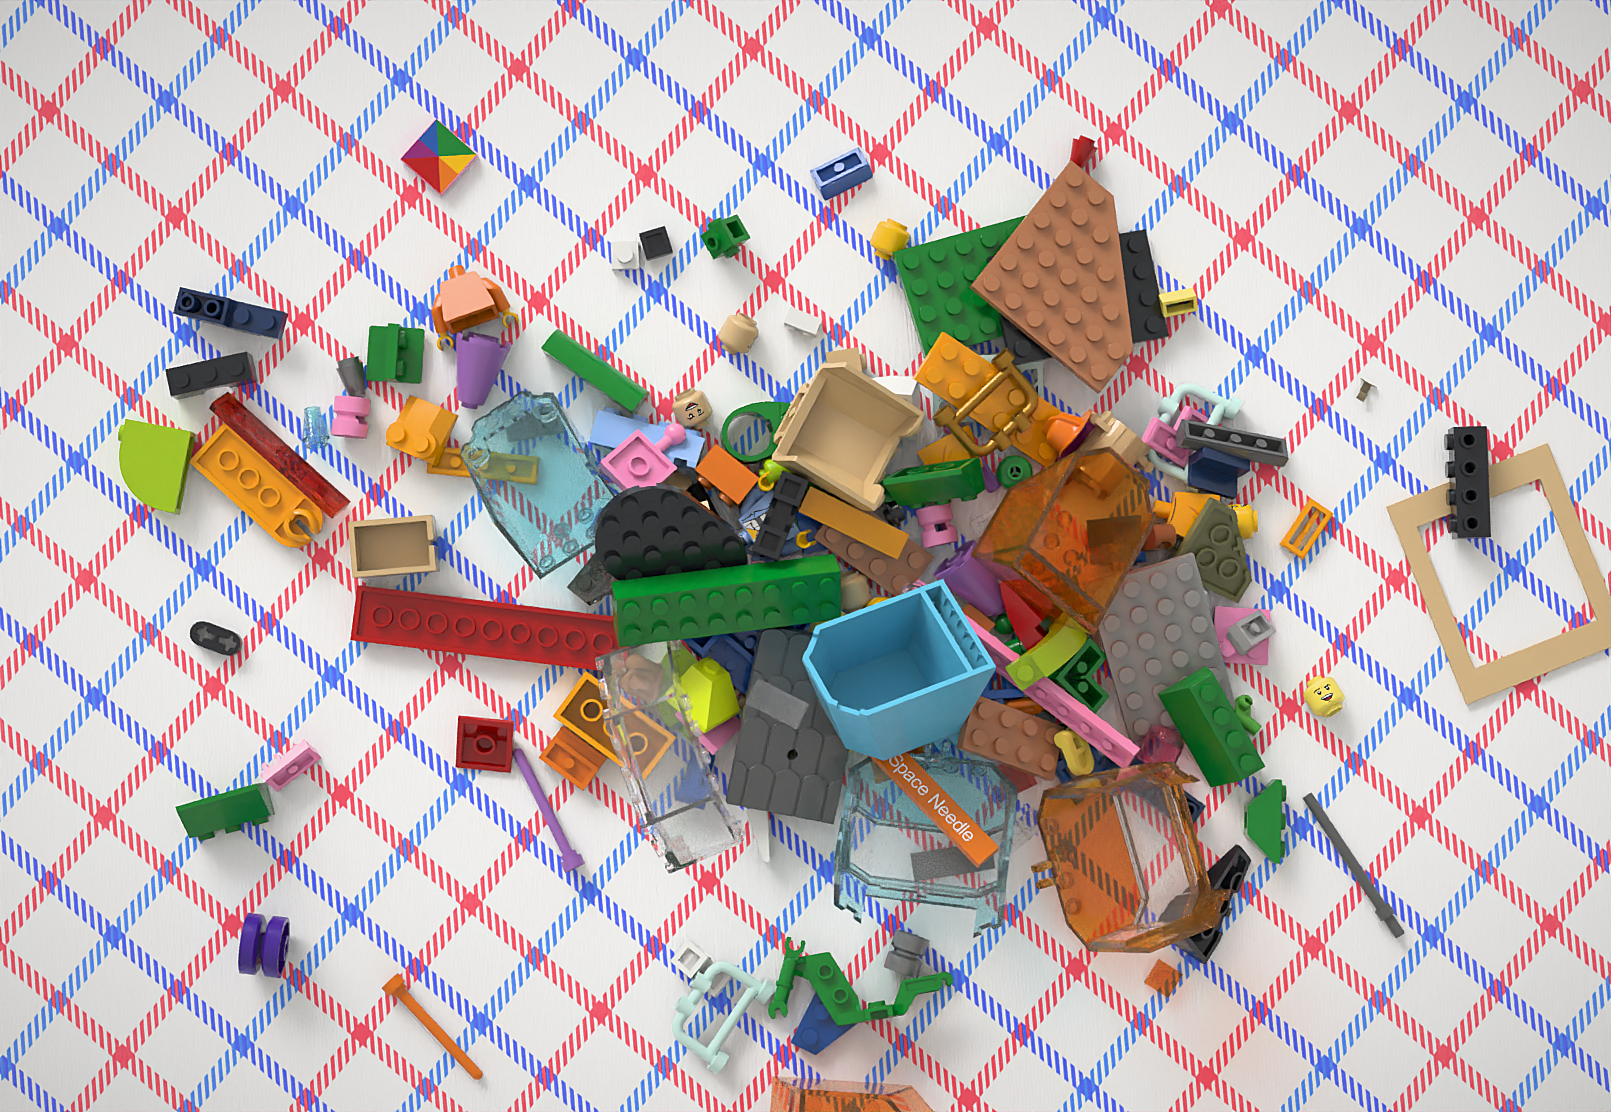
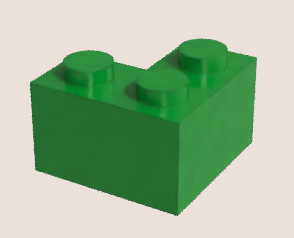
[1047,637,1110,714]

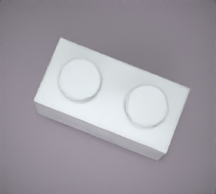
[784,307,822,338]

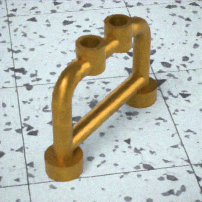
[932,348,1039,457]

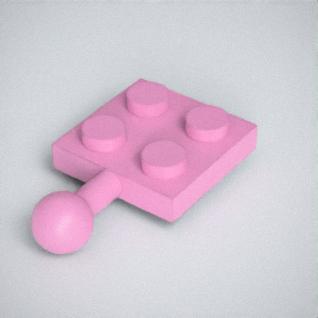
[598,423,686,491]

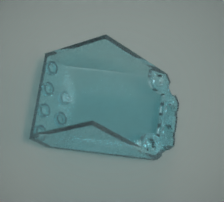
[460,391,619,579]

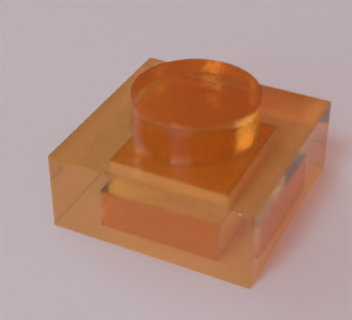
[1144,959,1183,998]

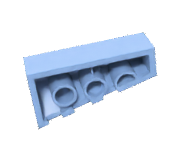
[589,407,706,472]

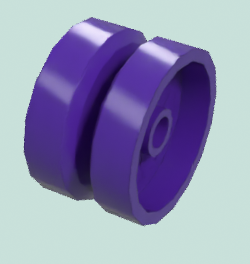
[238,913,290,978]

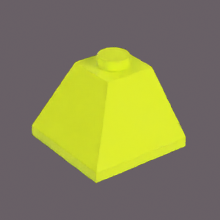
[664,656,740,733]

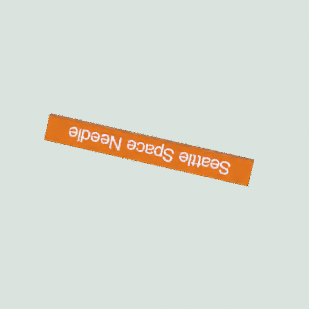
[869,752,999,868]

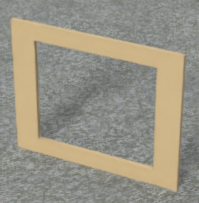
[1386,443,1611,705]

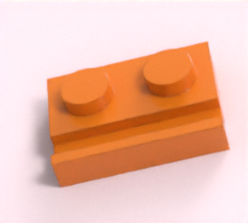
[538,725,608,791]

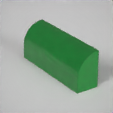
[541,329,650,415]

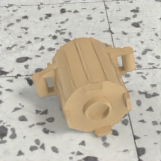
[1065,410,1154,499]

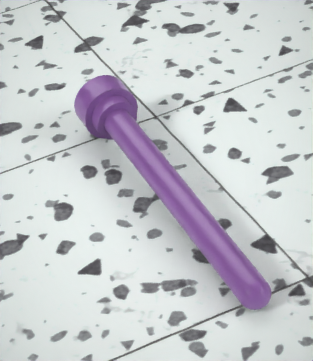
[513,748,585,873]

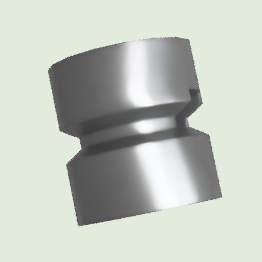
[884,929,930,978]

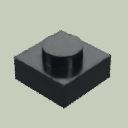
[639,226,673,261]

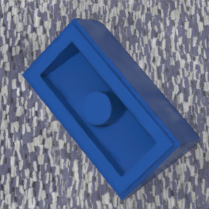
[810,147,873,201]

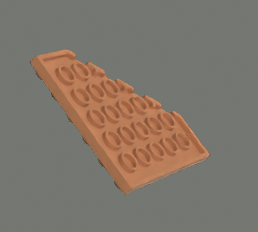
[969,160,1133,394]

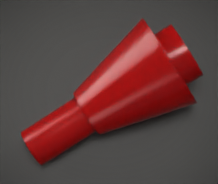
[1069,135,1098,169]

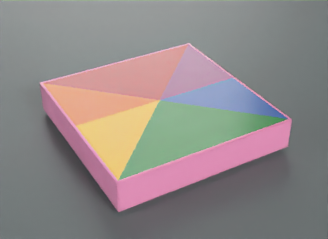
[400,118,478,197]

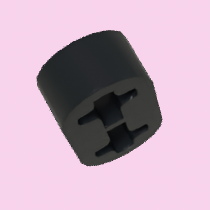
[190,621,243,656]

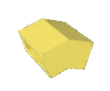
[1158,288,1198,317]

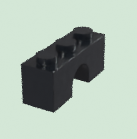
[165,351,258,400]
[752,471,809,561]

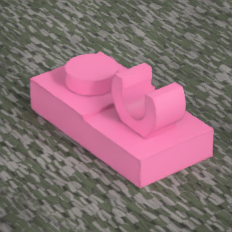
[260,739,321,792]

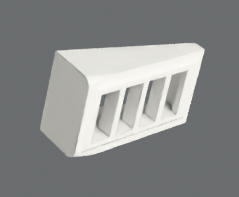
[746,808,771,863]

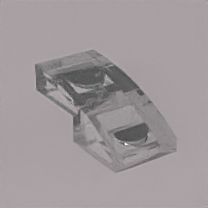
[745,678,810,730]

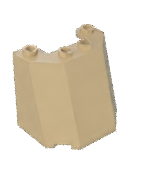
[772,362,926,511]

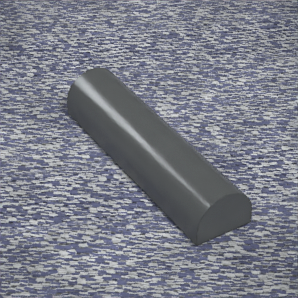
[1176,419,1289,467]

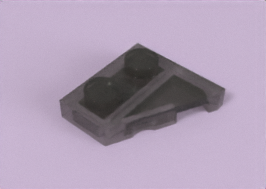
[567,552,618,606]

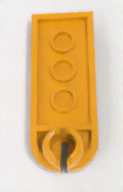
[189,421,324,548]

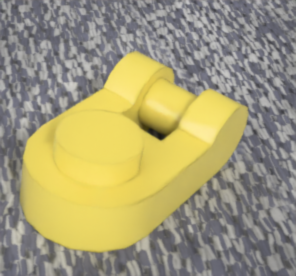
[1054,727,1094,776]

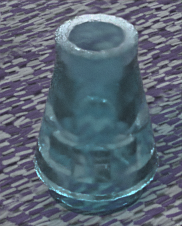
[302,406,330,449]

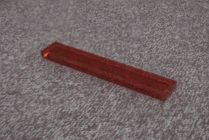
[209,392,351,519]

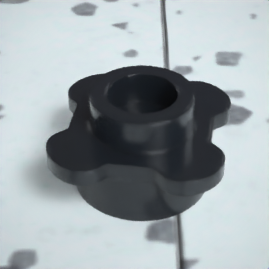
[882,500,906,527]

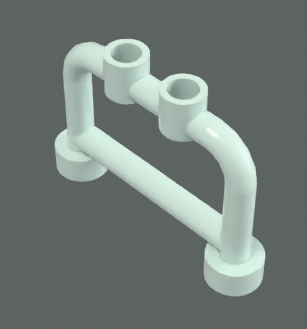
[1146,383,1243,493]
[672,961,776,1074]

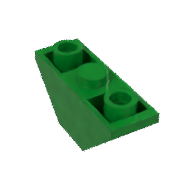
[1243,779,1287,864]

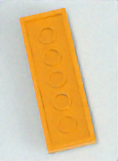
[912,332,1062,469]

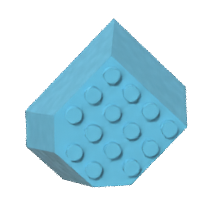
[802,579,996,761]

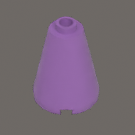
[456,331,512,409]
[933,540,1005,617]

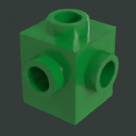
[700,214,751,260]

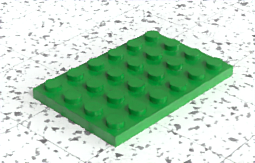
[892,215,1026,359]

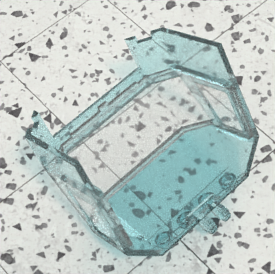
[834,742,1018,938]

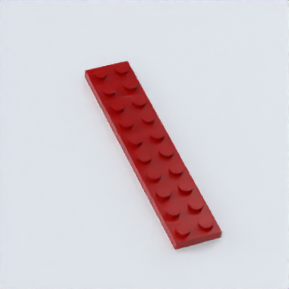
[350,585,630,674]

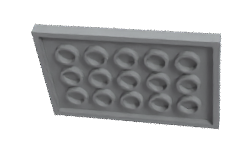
[1085,552,1236,742]

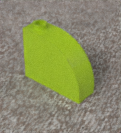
[118,419,196,515]

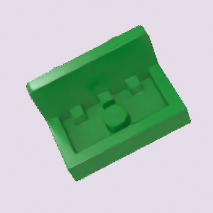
[366,323,425,384]

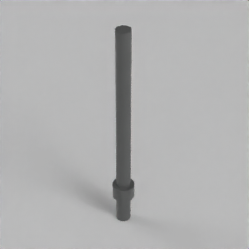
[1302,792,1405,938]

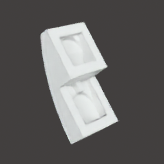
[670,939,733,998]

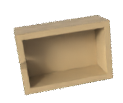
[348,515,440,579]

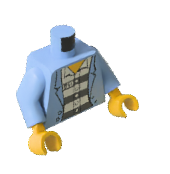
[739,471,816,556]

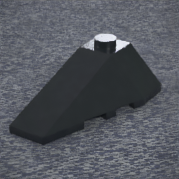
[1157,844,1251,965]

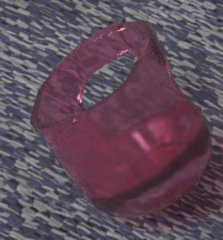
[1136,725,1184,775]

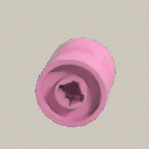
[331,396,371,439]
[916,503,958,549]

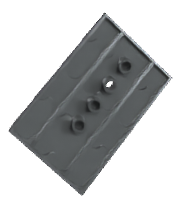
[725,626,849,824]

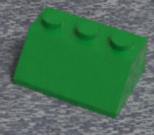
[883,457,986,509]
[175,782,275,842]

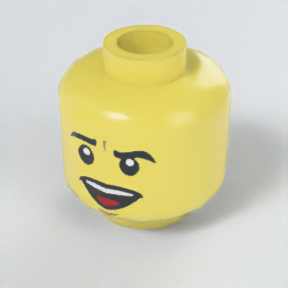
[1303,675,1345,718]

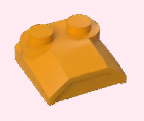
[386,395,459,466]

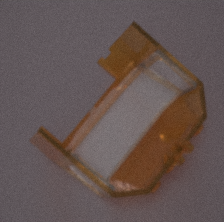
[1031,761,1232,953]

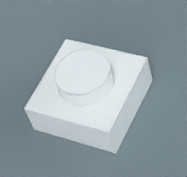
[611,241,640,271]

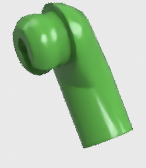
[1234,694,1262,736]

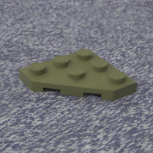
[1172,497,1252,603]

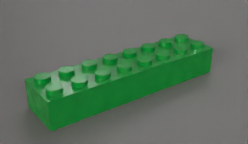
[611,554,841,648]

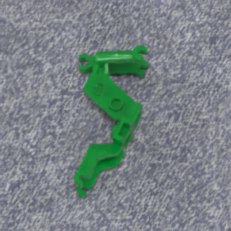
[768,937,953,1027]

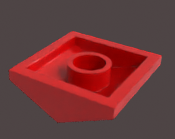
[455,715,515,773]

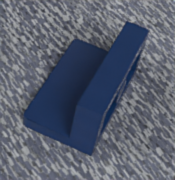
[1188,447,1250,500]

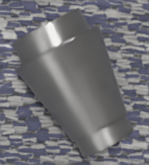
[336,356,365,397]

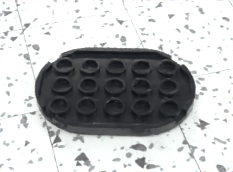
[594,483,748,581]

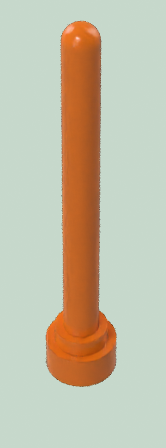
[381,973,483,1080]

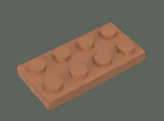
[812,498,934,597]
[957,696,1064,781]

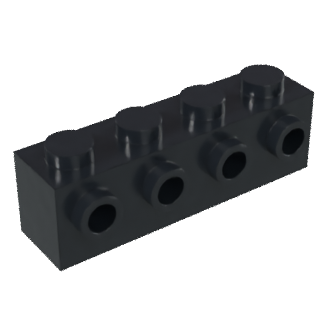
[1444,426,1491,540]

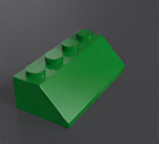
[1158,666,1266,787]

